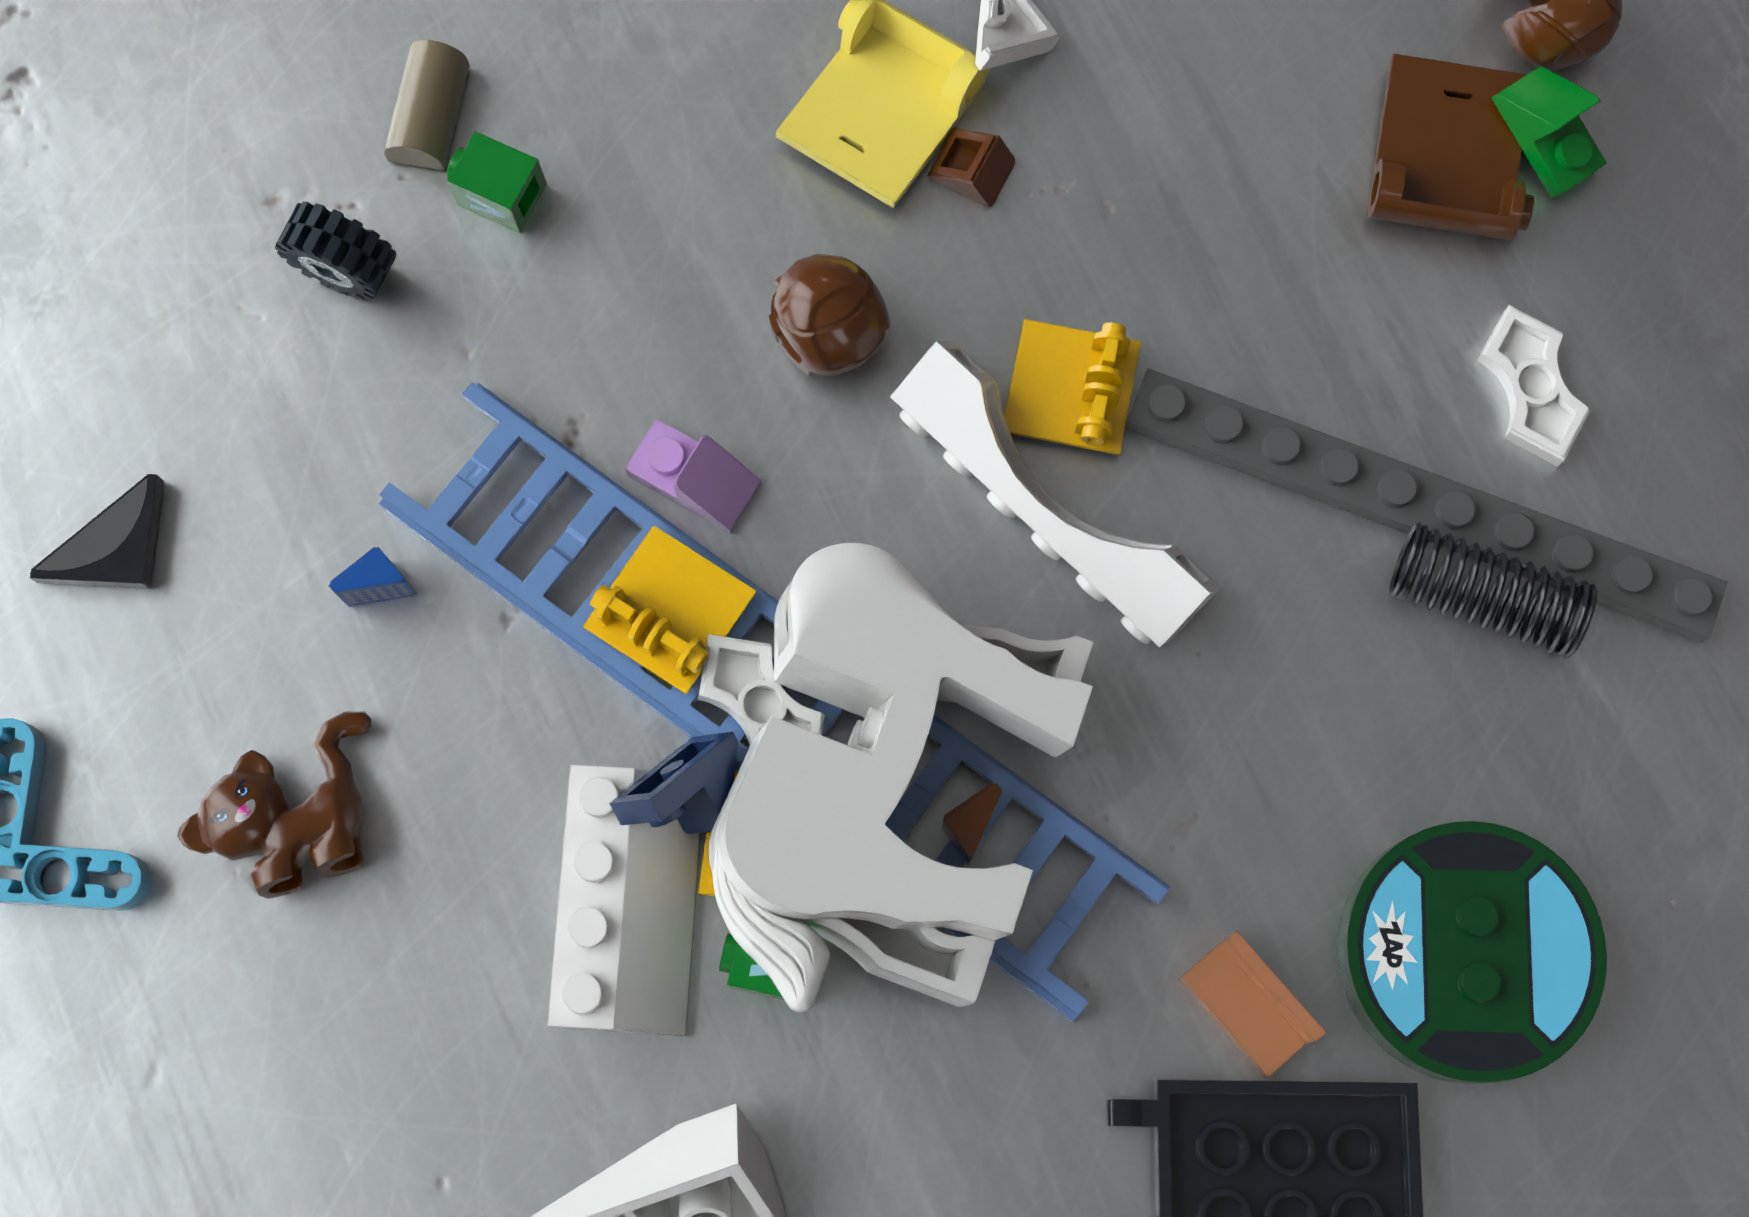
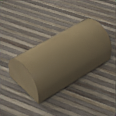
[384,40,470,171]

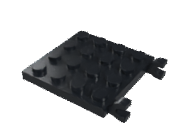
[1106,1080,1423,1217]

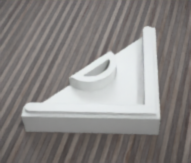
[975,0,1060,71]

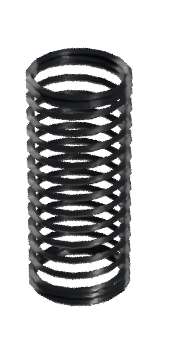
[1389,522,1598,659]

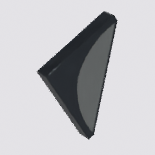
[30,474,164,589]

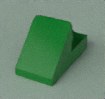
[1491,66,1607,198]

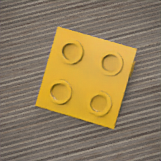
[1004,319,1141,455]
[583,525,757,695]

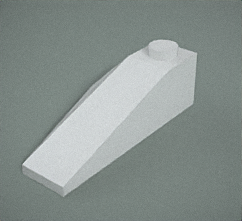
[531,1103,787,1217]

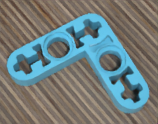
[0,718,152,911]

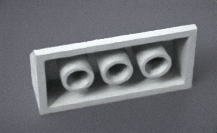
[547,765,701,1036]

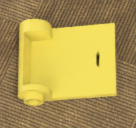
[776,0,990,208]

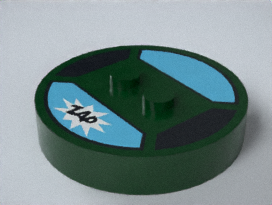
[1337,821,1607,1084]

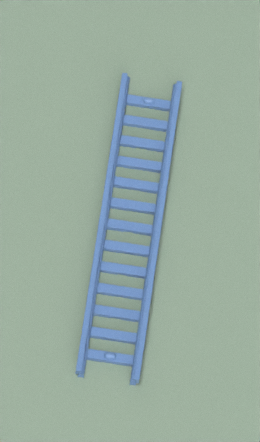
[379,383,1170,1022]

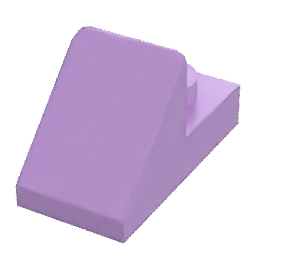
[625,419,761,534]

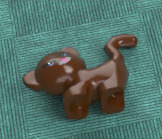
[177,711,372,899]

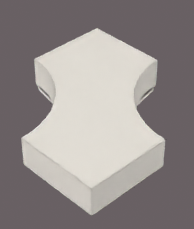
[1477,305,1590,467]
[698,634,825,745]

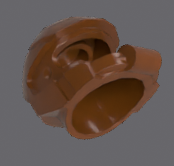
[1500,0,1622,71]
[769,254,891,376]

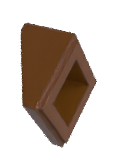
[927,128,1015,206]
[942,783,1002,865]

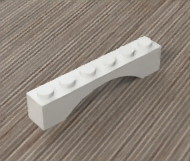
[890,341,1221,648]

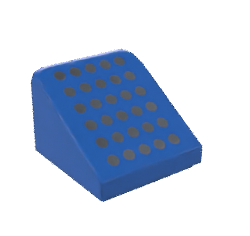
[328,547,417,607]

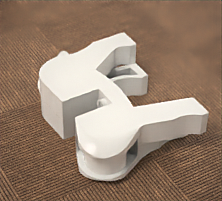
[709,543,1093,1013]

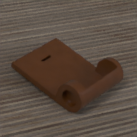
[1368,53,1534,241]

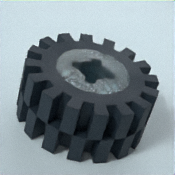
[275,202,397,300]

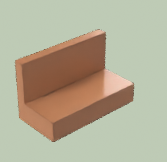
[1179,931,1326,1078]

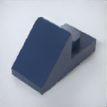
[609,731,738,834]

